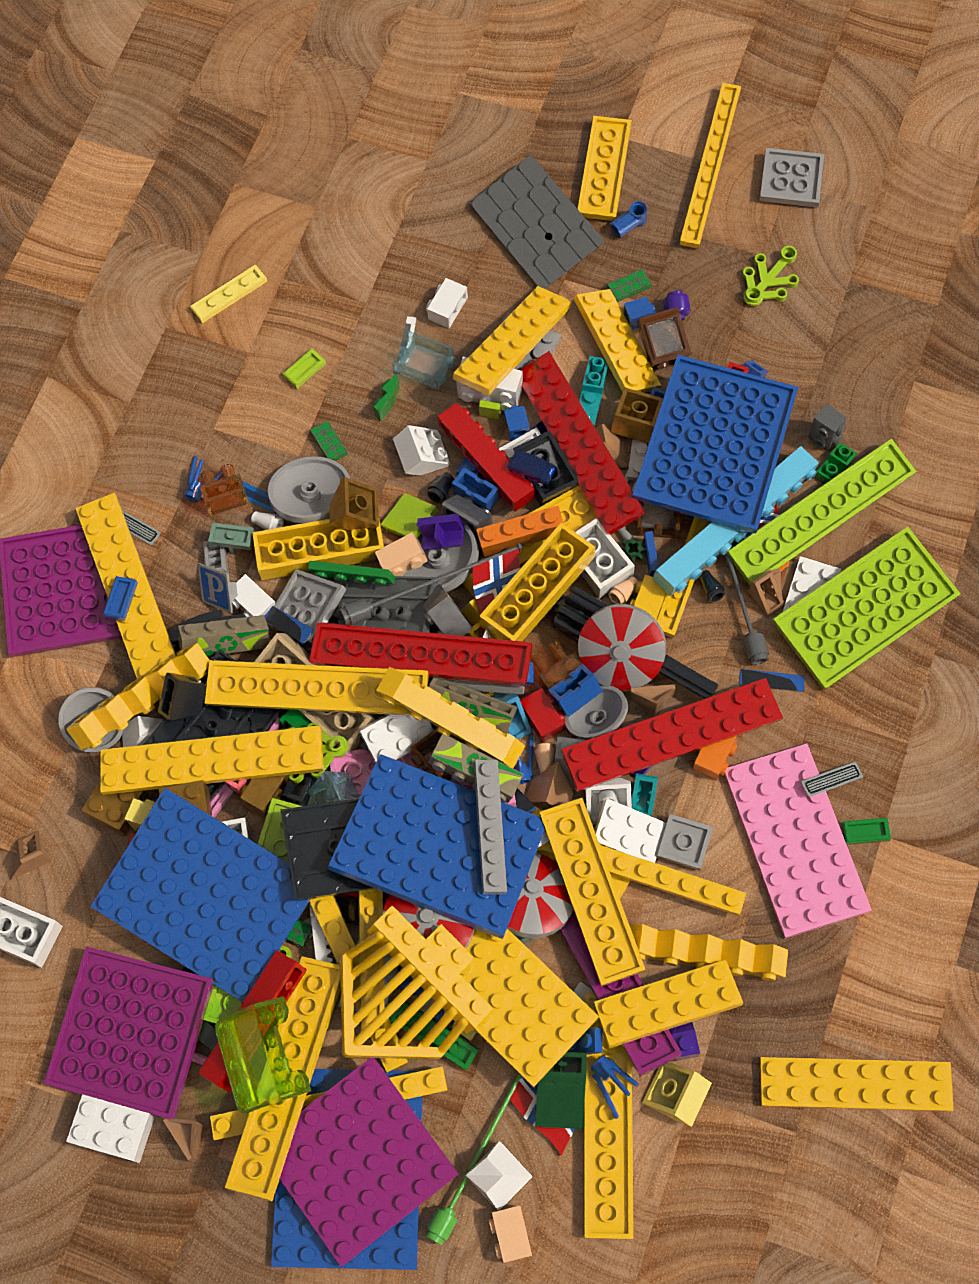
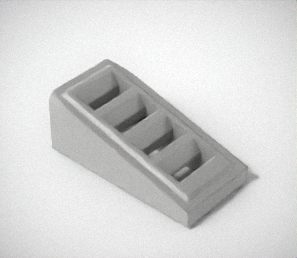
[203,541,229,574]

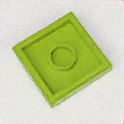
[381,493,438,538]

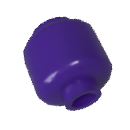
[663,290,691,322]

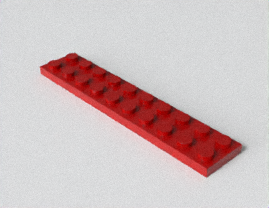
[520,351,646,535]
[309,622,533,687]
[561,678,783,792]

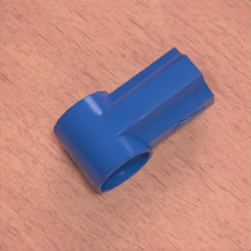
[610,201,647,238]

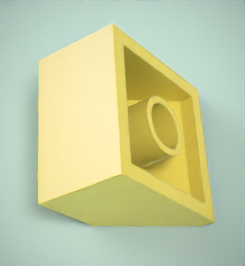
[642,1062,712,1127]

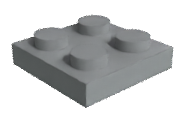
[657,814,713,871]

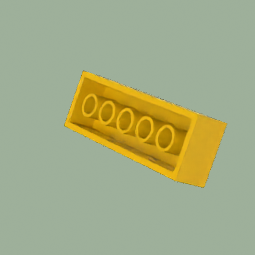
[252,519,384,581]
[479,523,595,641]

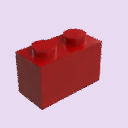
[520,688,566,743]

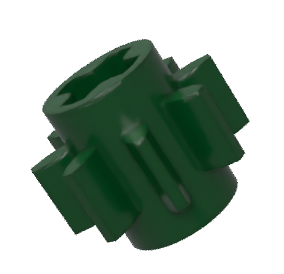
[621,536,646,564]

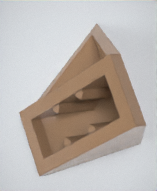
[747,568,785,616]
[630,684,675,717]
[526,761,573,809]
[10,830,51,880]
[163,1118,204,1162]

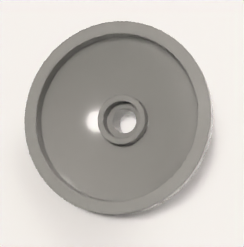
[565,685,628,740]
[58,687,124,752]

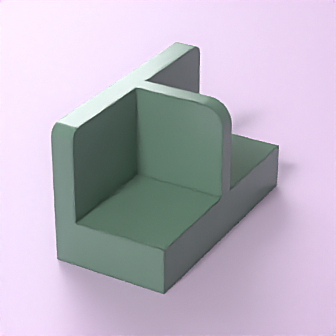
[208,522,255,553]

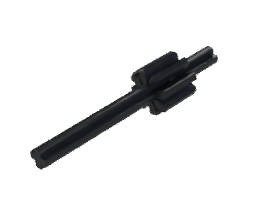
[550,587,719,699]

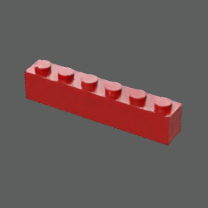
[438,403,535,513]
[199,950,307,1093]

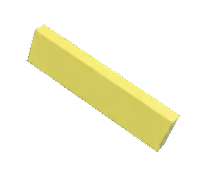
[190,265,267,323]

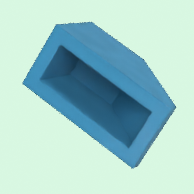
[491,692,532,739]

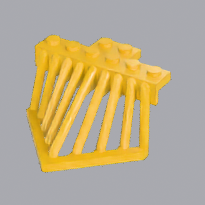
[340,906,493,1059]

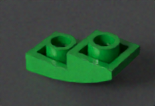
[373,375,400,421]
[815,442,857,484]

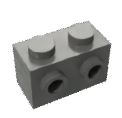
[808,403,847,451]

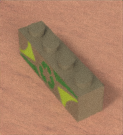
[178,615,268,656]
[429,678,517,734]
[428,734,523,803]

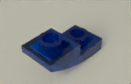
[507,449,557,485]

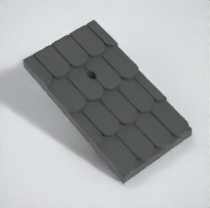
[469,155,605,289]
[290,574,438,654]

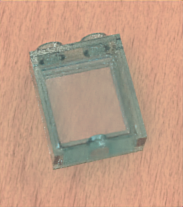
[392,331,456,390]

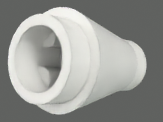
[251,511,284,530]

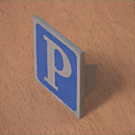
[198,563,238,613]

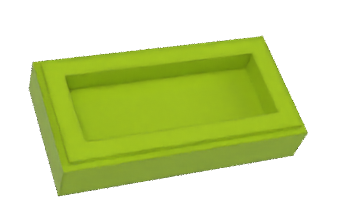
[283,348,326,389]

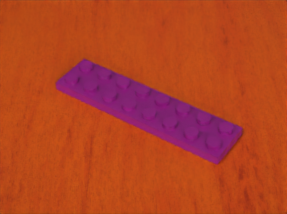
[560,909,682,1077]

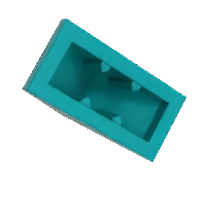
[631,773,658,817]

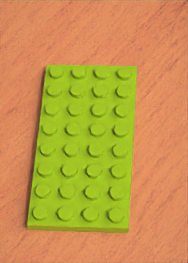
[772,526,960,690]

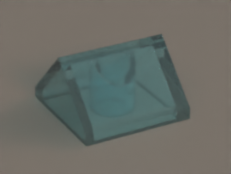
[308,771,360,805]

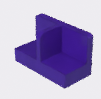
[417,514,465,551]

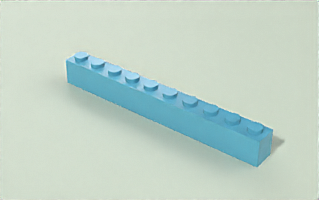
[653,446,819,597]

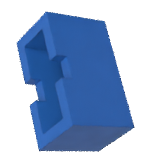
[452,467,499,512]
[548,664,603,717]

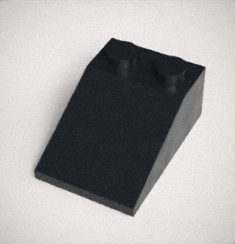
[513,430,579,506]

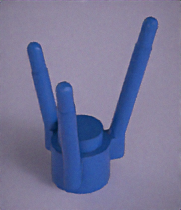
[184,456,225,502]
[513,734,534,784]
[591,1056,638,1119]

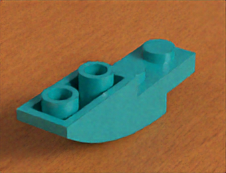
[579,356,608,426]

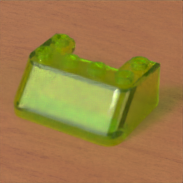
[215,996,311,1114]

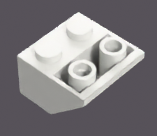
[393,425,451,476]

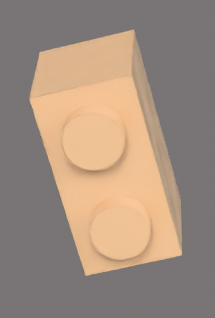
[375,532,428,576]
[489,1206,532,1263]

